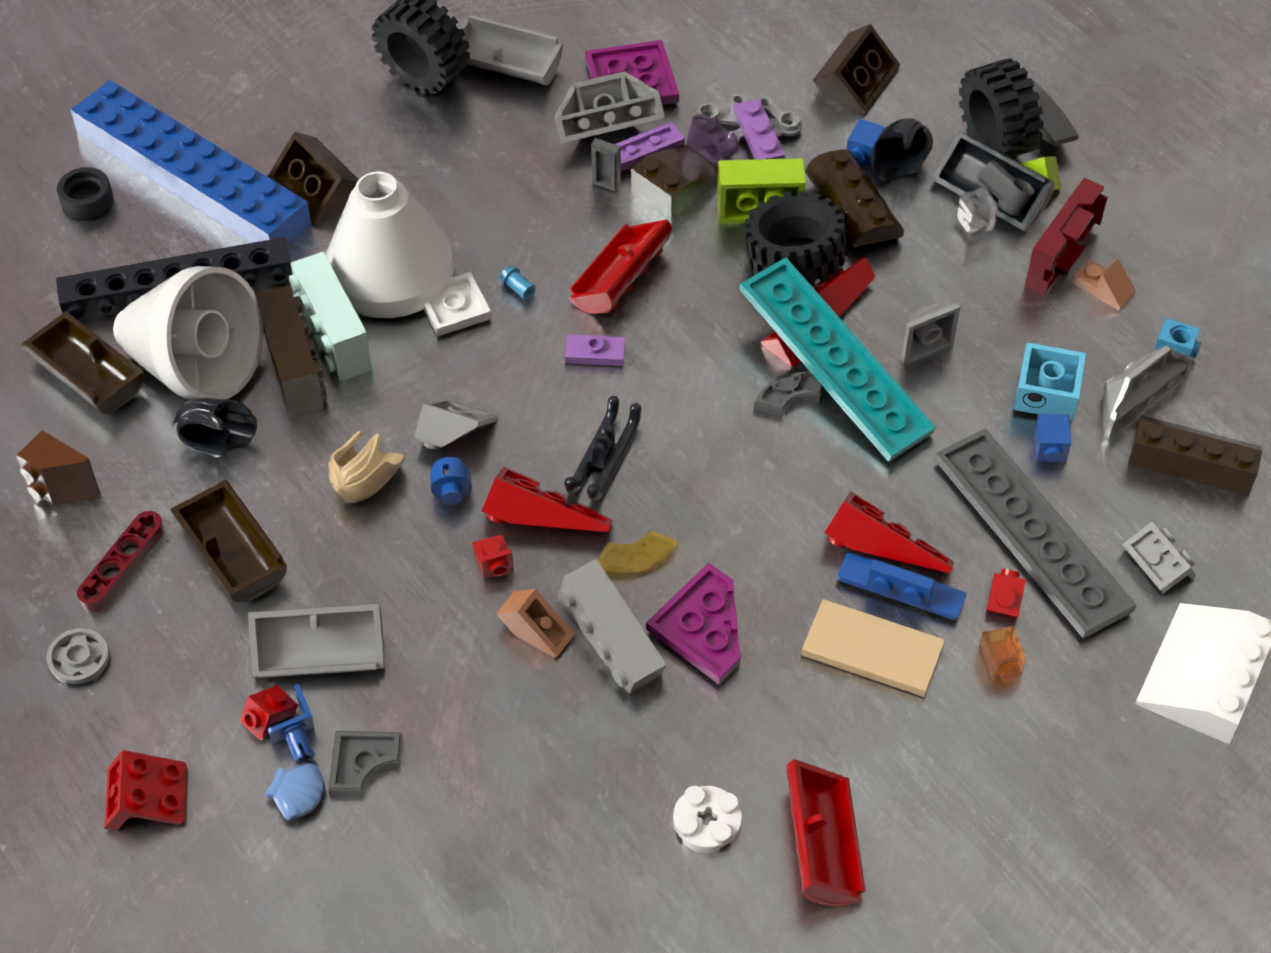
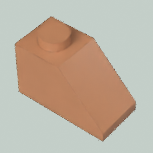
[496,589,575,657]

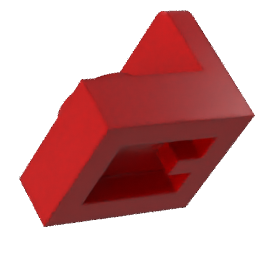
[472,534,514,579]

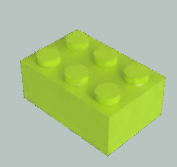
[717,158,806,224]

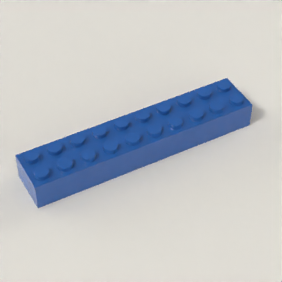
[70,80,312,245]

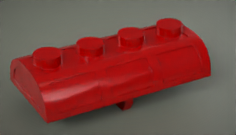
[569,219,673,314]
[786,759,866,907]

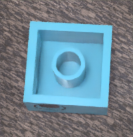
[1013,342,1086,421]

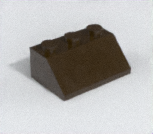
[813,24,900,114]
[267,132,359,225]

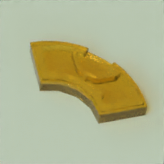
[598,530,678,577]

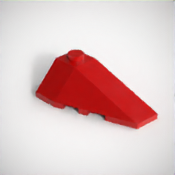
[481,467,613,532]
[824,491,954,573]

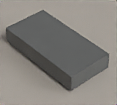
[591,138,621,192]

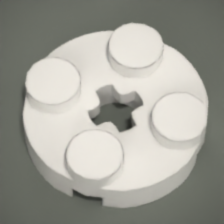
[673,786,742,853]

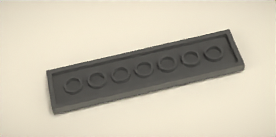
[935,428,1137,639]

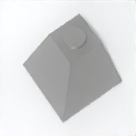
[901,302,961,365]
[414,399,498,450]

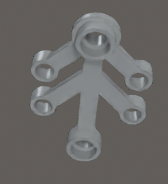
[698,94,802,150]

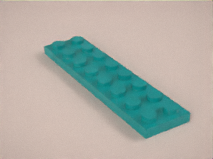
[739,257,936,462]

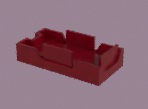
[1024,178,1108,296]

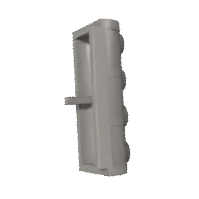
[459,15,563,85]
[248,603,385,678]

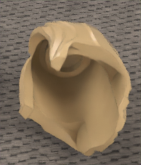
[328,431,405,503]

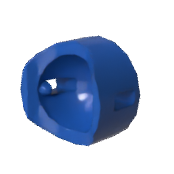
[430,457,472,504]

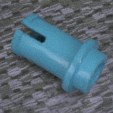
[500,266,536,300]

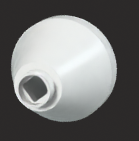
[326,172,454,318]
[113,266,264,400]

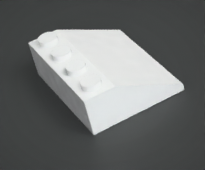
[1135,603,1271,744]

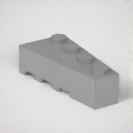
[557,559,666,694]

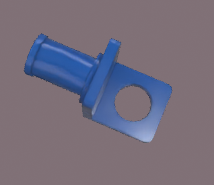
[268,684,315,764]

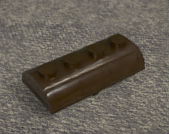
[805,149,904,247]
[20,311,144,414]
[170,480,287,603]

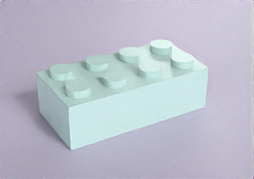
[289,252,372,382]

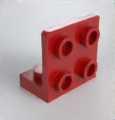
[104,750,187,831]

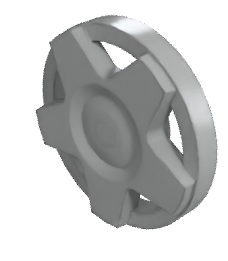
[46,628,109,684]

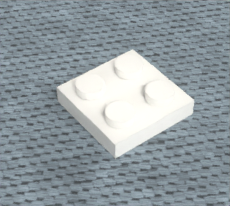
[424,272,492,337]

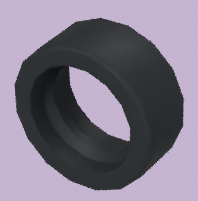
[56,167,114,219]

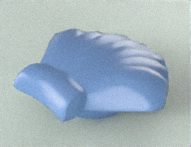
[264,763,325,820]

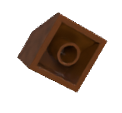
[16,430,101,505]

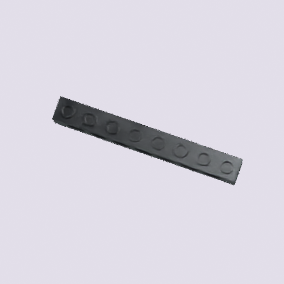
[56,237,293,320]

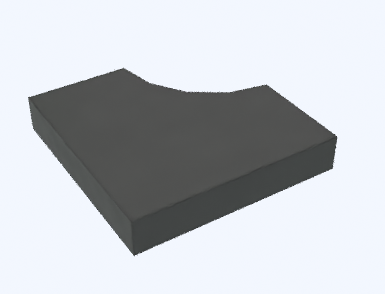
[328,731,403,797]

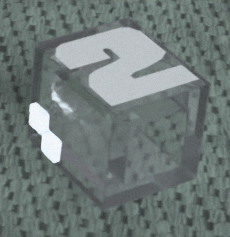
[956,187,998,237]

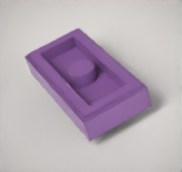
[565,334,625,366]

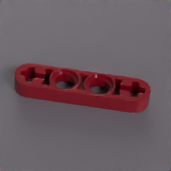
[77,511,164,612]

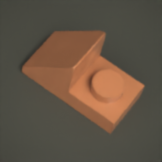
[1071,259,1136,311]

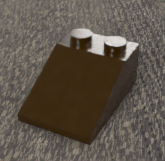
[631,145,718,219]

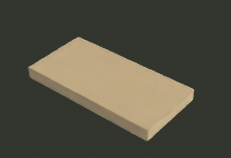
[801,599,945,697]

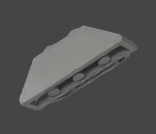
[554,71,665,143]
[1102,346,1193,440]

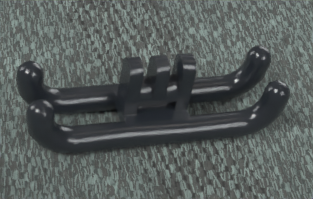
[564,396,642,501]

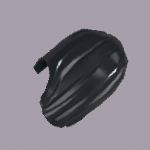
[871,118,933,181]
[173,398,257,457]

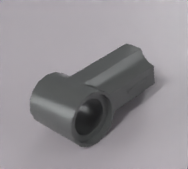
[977,160,1034,216]

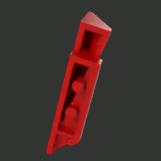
[761,257,875,367]

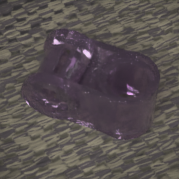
[686,114,739,163]

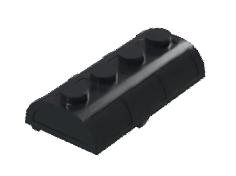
[931,131,1054,231]

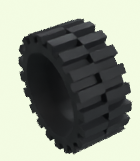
[371,0,470,95]
[959,58,1044,158]
[744,191,847,286]

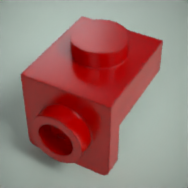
[986,569,1026,617]
[240,685,298,740]

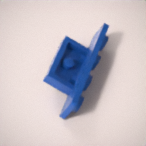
[837,553,967,620]

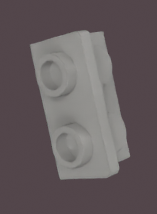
[1122,521,1196,594]

